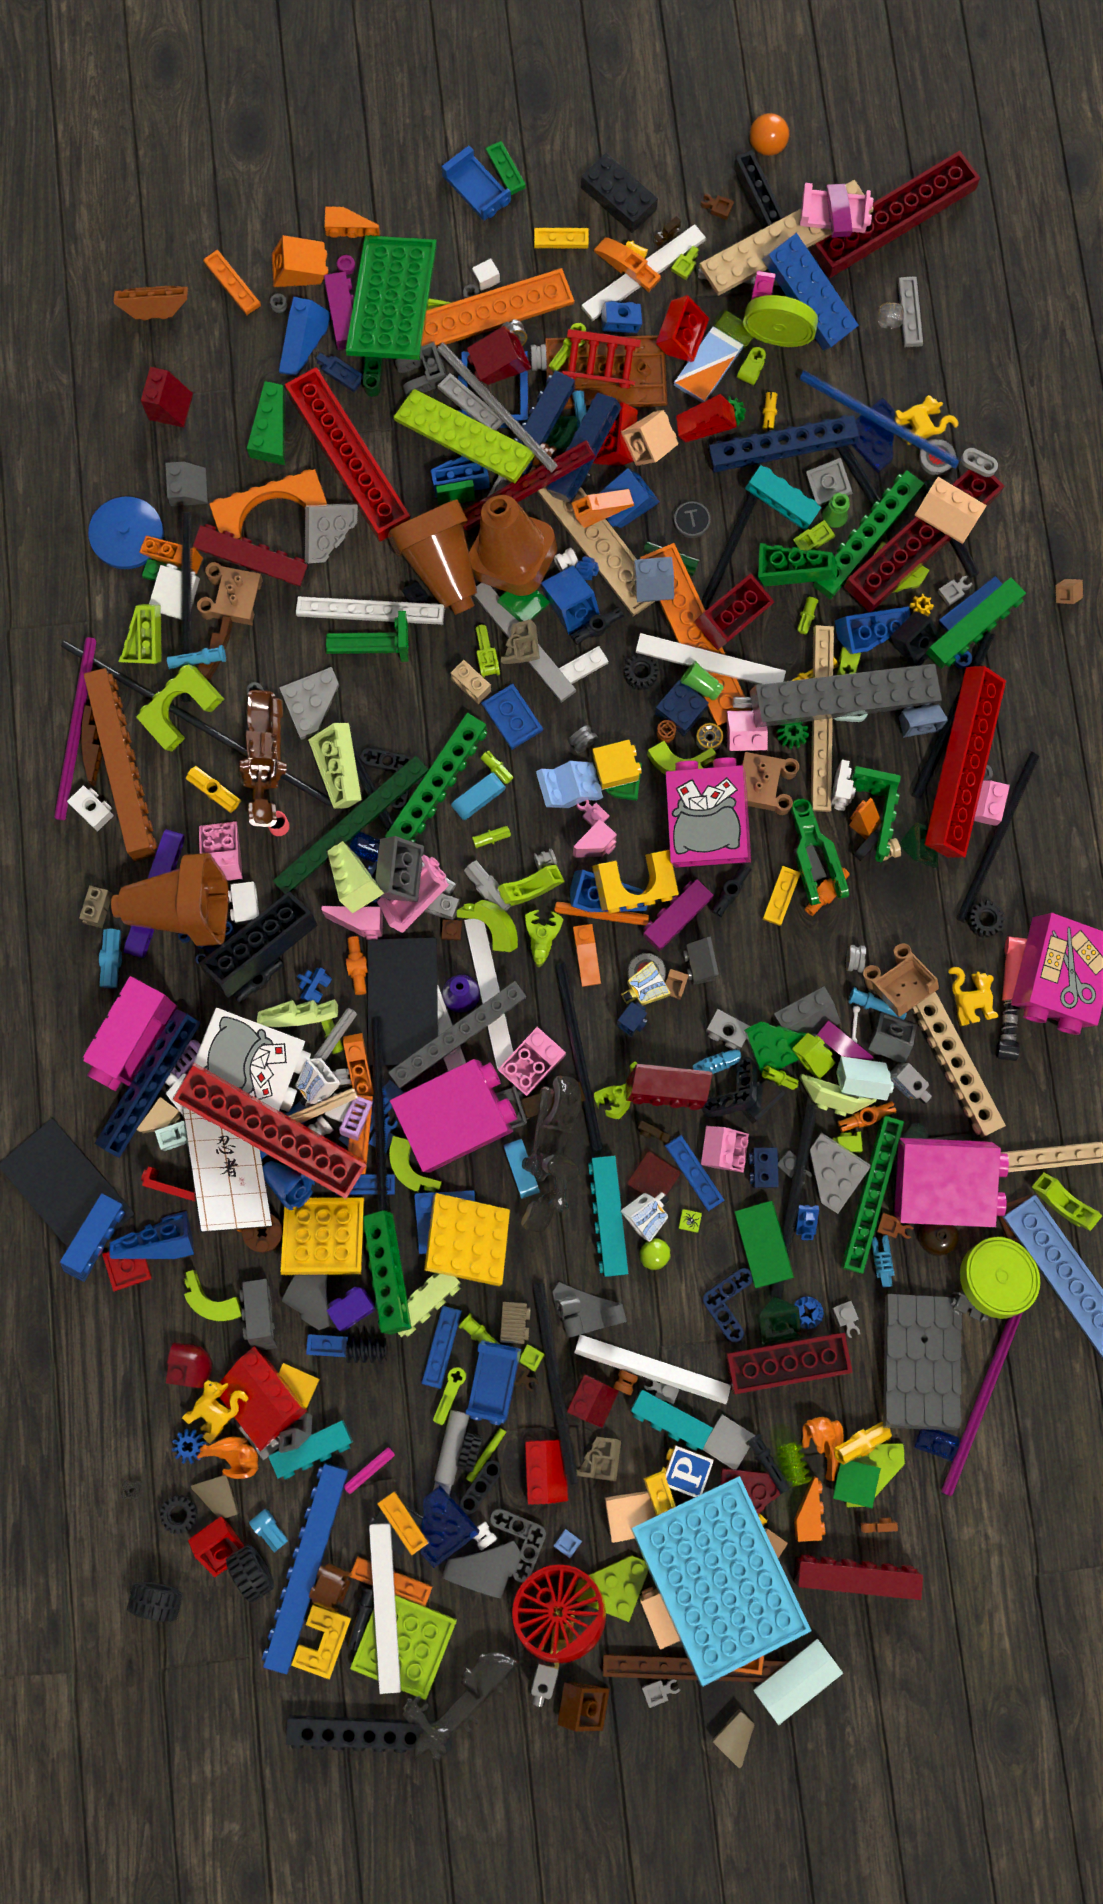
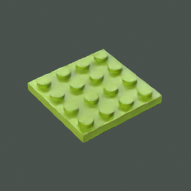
[350,1595,457,1700]

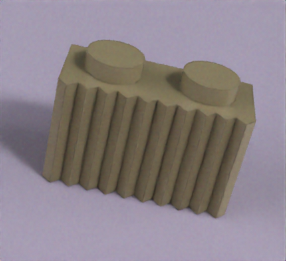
[500,1302,530,1344]

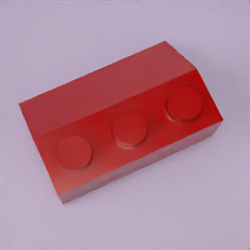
[656,295,709,362]
[593,402,638,466]
[526,1439,568,1505]

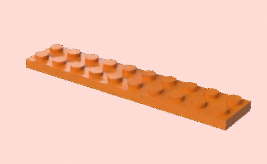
[422,268,574,347]
[640,543,751,726]

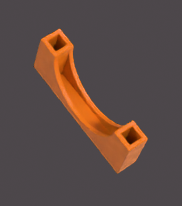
[209,469,327,540]

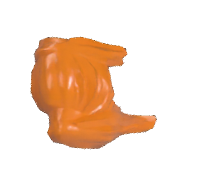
[802,1417,844,1481]
[197,1437,258,1479]

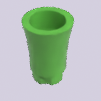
[822,493,850,528]
[680,661,724,700]

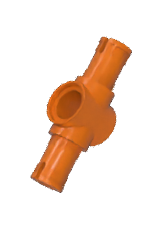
[805,867,850,916]
[346,936,368,995]
[837,1101,896,1133]

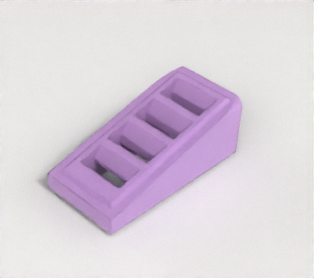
[172,1040,201,1079]
[339,1096,373,1141]

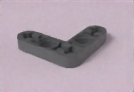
[490,1508,546,1582]

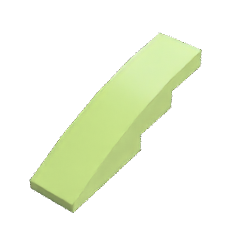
[257,999,338,1027]

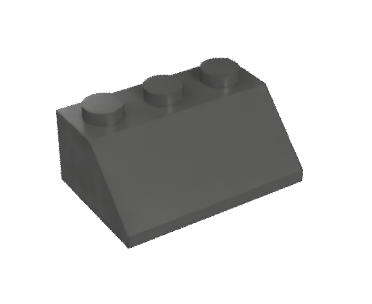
[375,836,424,902]
[772,986,841,1037]

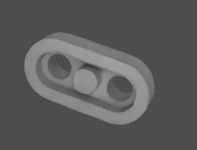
[961,448,998,477]

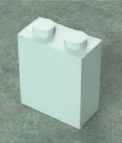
[836,1056,894,1100]

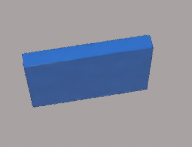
[481,683,543,750]

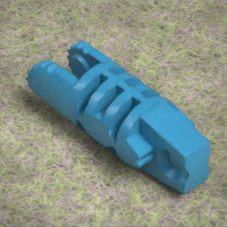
[693,1049,741,1074]
[872,1235,895,1287]

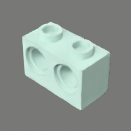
[155,1121,187,1151]

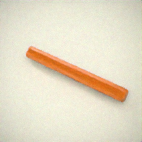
[555,902,649,926]

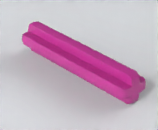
[344,1448,395,1494]

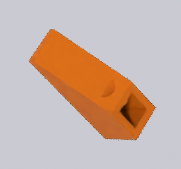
[325,207,380,238]
[572,489,634,528]
[140,536,203,575]
[849,798,881,840]
[343,1033,374,1096]
[794,1476,825,1542]

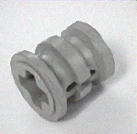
[533,849,557,871]

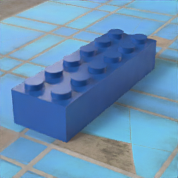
[762,233,859,351]

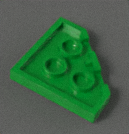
[744,1021,806,1077]

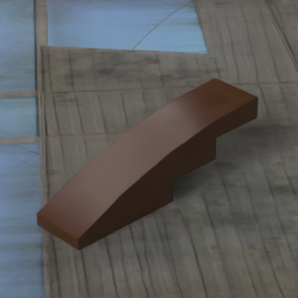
[198,616,233,681]
[81,705,103,786]

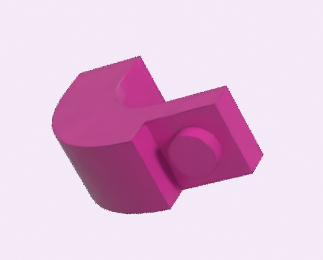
[751,271,775,300]

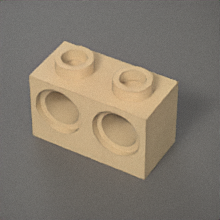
[451,660,491,704]

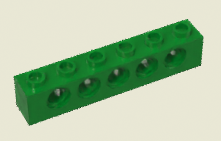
[363,1210,412,1335]

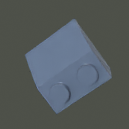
[633,557,674,603]
[899,704,947,738]

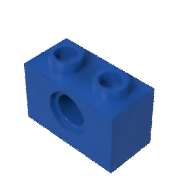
[601,301,642,333]

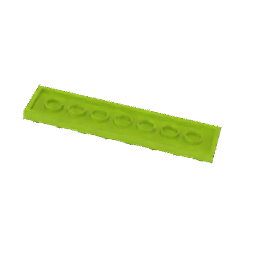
[394,389,535,483]

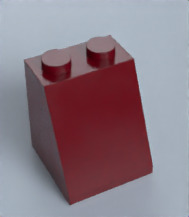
[467,326,532,385]
[141,367,193,428]
[566,1374,619,1428]

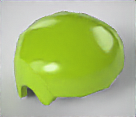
[639,1238,670,1270]

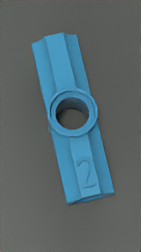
[99,929,122,989]

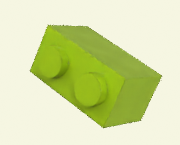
[792,1033,835,1079]

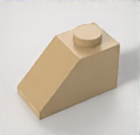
[137,1098,181,1133]

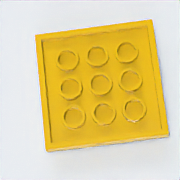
[424,1193,510,1286]
[281,1198,364,1275]

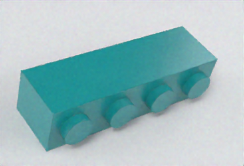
[745,465,821,530]
[630,1389,713,1451]
[268,1420,353,1480]

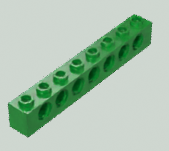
[813,470,924,600]
[385,713,488,843]
[841,1116,904,1274]

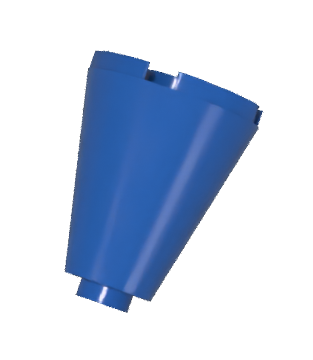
[262,1161,315,1210]

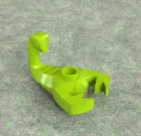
[525,910,563,967]
[594,1062,638,1119]

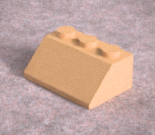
[915,477,987,544]

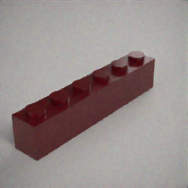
[193,524,308,587]

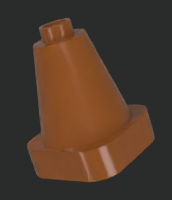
[469,495,557,596]
[388,499,477,615]
[111,853,229,946]

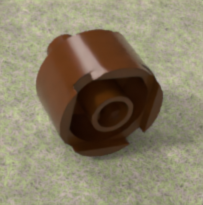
[242,1214,283,1253]
[309,1563,352,1612]

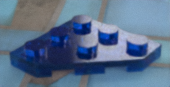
[852,398,895,473]
[421,1485,480,1568]

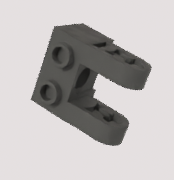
[395,342,447,397]

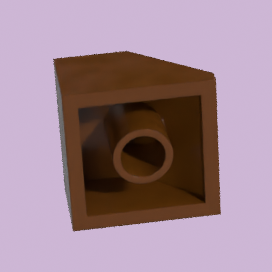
[558,1682,610,1731]

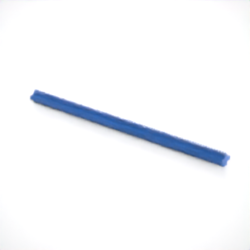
[800,370,961,469]

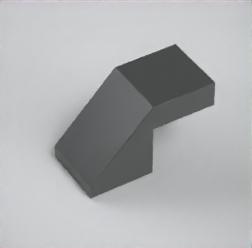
[279,1413,312,1453]

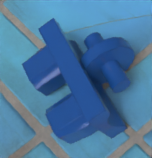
[297,967,332,1003]
[796,1205,819,1240]

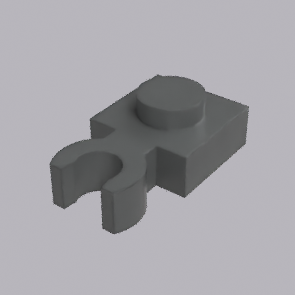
[778,1150,812,1185]

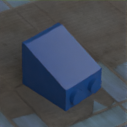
[600,468,660,528]
[541,566,600,634]

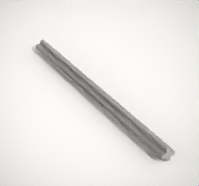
[437,343,558,472]

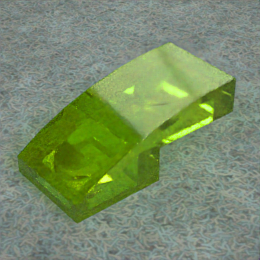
[715,311,754,349]

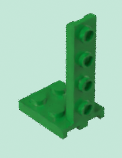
[326,611,409,662]
[850,766,901,862]

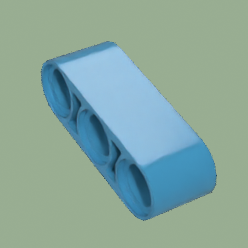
[451,772,506,820]
[503,1139,540,1199]

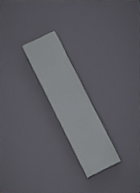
[897,277,923,347]
[438,373,504,431]

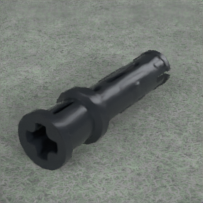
[745,1433,791,1494]
[346,1585,374,1651]

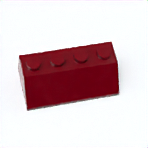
[626,1064,712,1110]

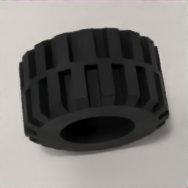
[226,1544,274,1603]
[127,1582,183,1622]

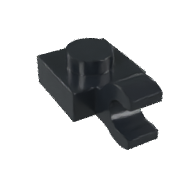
[402,582,431,604]

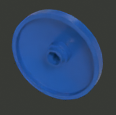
[88,497,164,569]

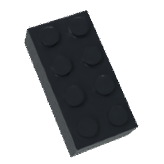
[581,153,658,233]

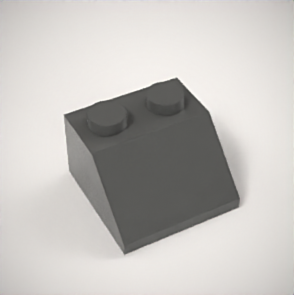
[166,462,208,506]
[683,937,719,985]
[868,1012,917,1063]

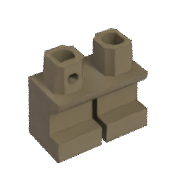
[79,885,113,928]

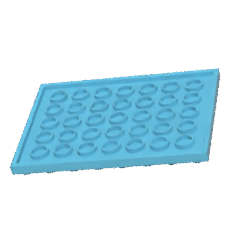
[630,1476,811,1686]

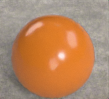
[749,113,789,156]

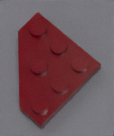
[720,1468,780,1514]

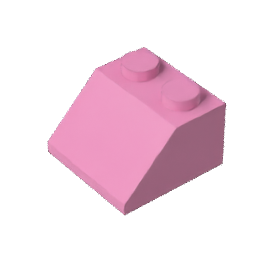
[727,711,768,751]
[974,781,1010,826]
[573,819,617,858]

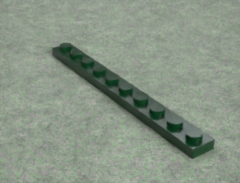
[273,756,429,894]

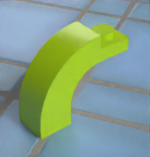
[647,741,716,775]
[497,865,565,906]
[457,900,518,952]
[389,1136,442,1193]
[1032,1173,1102,1231]
[184,1270,242,1321]

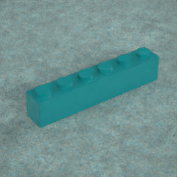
[588,1156,628,1277]

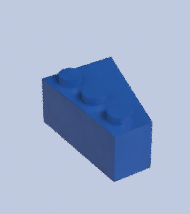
[431,456,490,498]

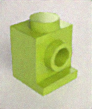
[832,1132,862,1153]

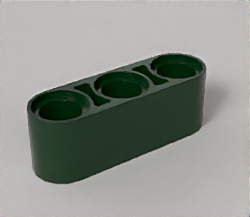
[363,357,384,397]

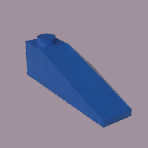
[279,297,331,376]
[834,607,911,654]
[570,870,648,912]
[110,1211,194,1259]

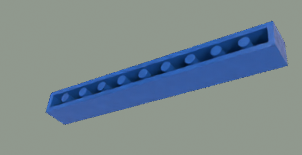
[262,1463,349,1674]

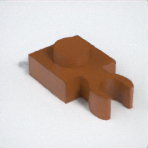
[876,1213,914,1239]
[861,1518,898,1533]

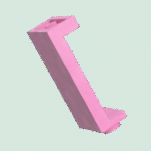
[800,183,873,233]
[377,855,449,933]

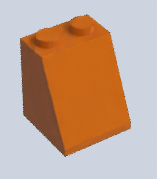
[272,235,328,287]

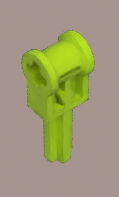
[549,323,586,372]
[476,625,500,678]
[433,1367,466,1425]

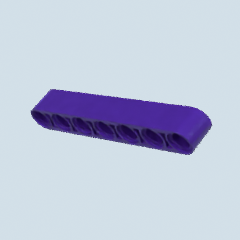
[124,829,185,958]

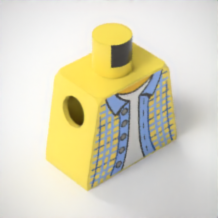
[621,962,670,1006]

